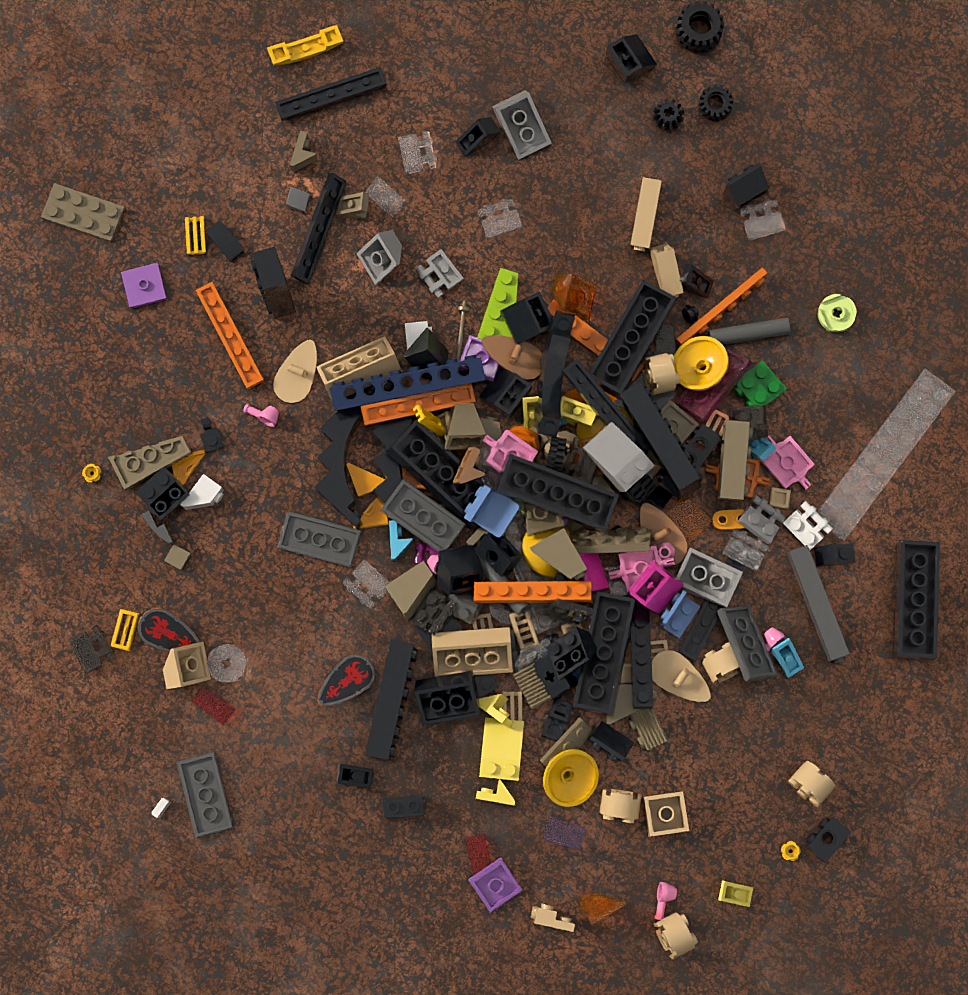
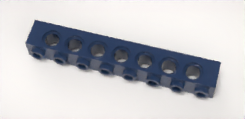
[330,355,485,411]

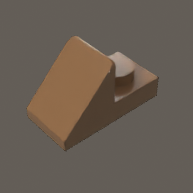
[453,447,486,484]

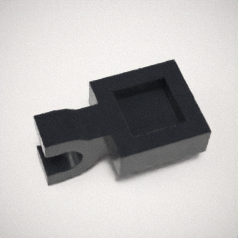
[200,417,224,453]

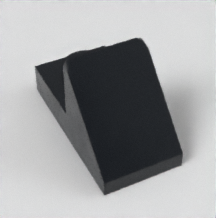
[680,264,714,298]
[634,486,672,521]
[814,543,855,567]
[336,763,373,788]

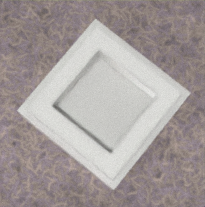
[151,798,171,818]

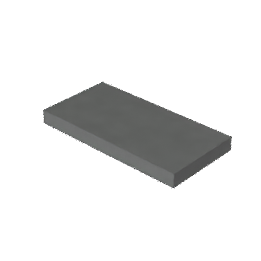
[380,479,466,553]
[277,511,362,568]
[717,605,777,682]
[177,752,234,838]

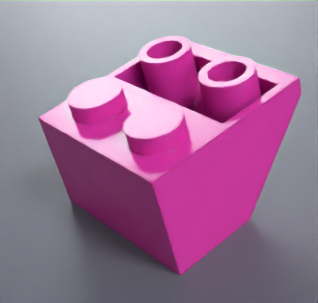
[579,553,609,595]
[629,560,684,614]

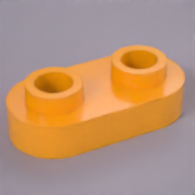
[712,509,745,531]

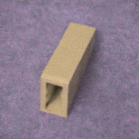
[630,177,662,251]

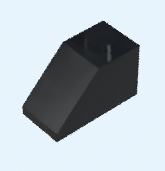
[455,117,501,156]

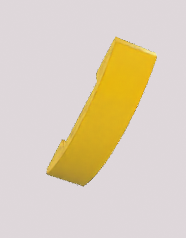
[267,25,343,66]

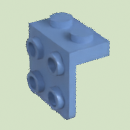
[464,485,520,537]

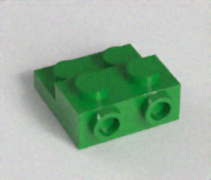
[733,360,787,414]

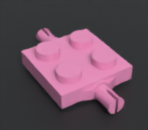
[483,430,538,472]
[760,435,815,490]
[609,545,675,592]

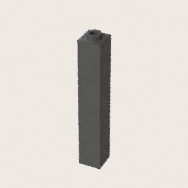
[787,545,850,664]

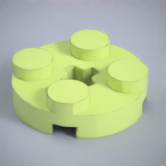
[818,294,857,332]

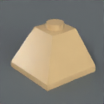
[163,642,211,689]

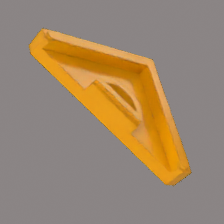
[172,449,206,486]
[346,463,385,498]
[353,498,389,529]

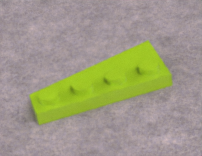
[477,268,518,339]

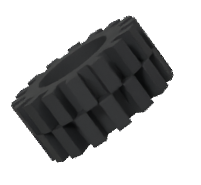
[699,84,734,121]
[546,437,567,473]

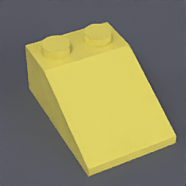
[479,717,524,781]

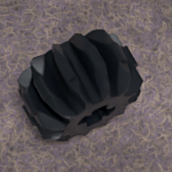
[652,99,684,132]

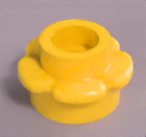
[82,464,101,483]
[781,841,801,861]

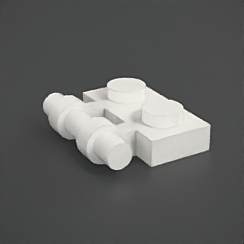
[783,501,833,551]

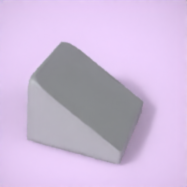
[286,187,310,212]

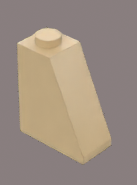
[649,244,683,297]

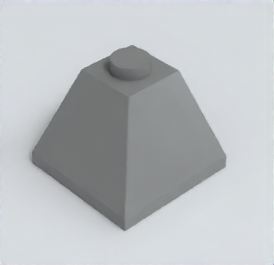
[357,230,402,285]

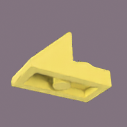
[521,396,539,430]
[561,396,597,428]
[479,694,513,728]
[476,779,515,805]
[718,881,753,907]

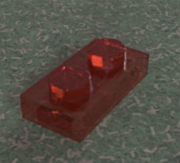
[192,686,235,725]
[465,833,491,875]

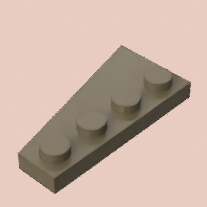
[108,436,193,491]
[524,456,565,537]

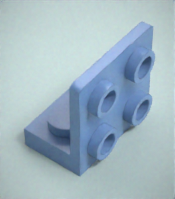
[659,590,700,639]

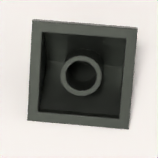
[403,327,448,379]

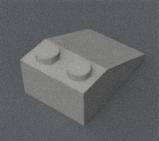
[492,90,552,160]
[582,422,654,492]
[676,548,743,607]

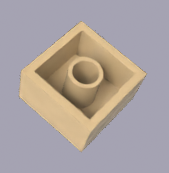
[642,791,689,837]

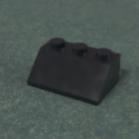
[414,670,480,725]

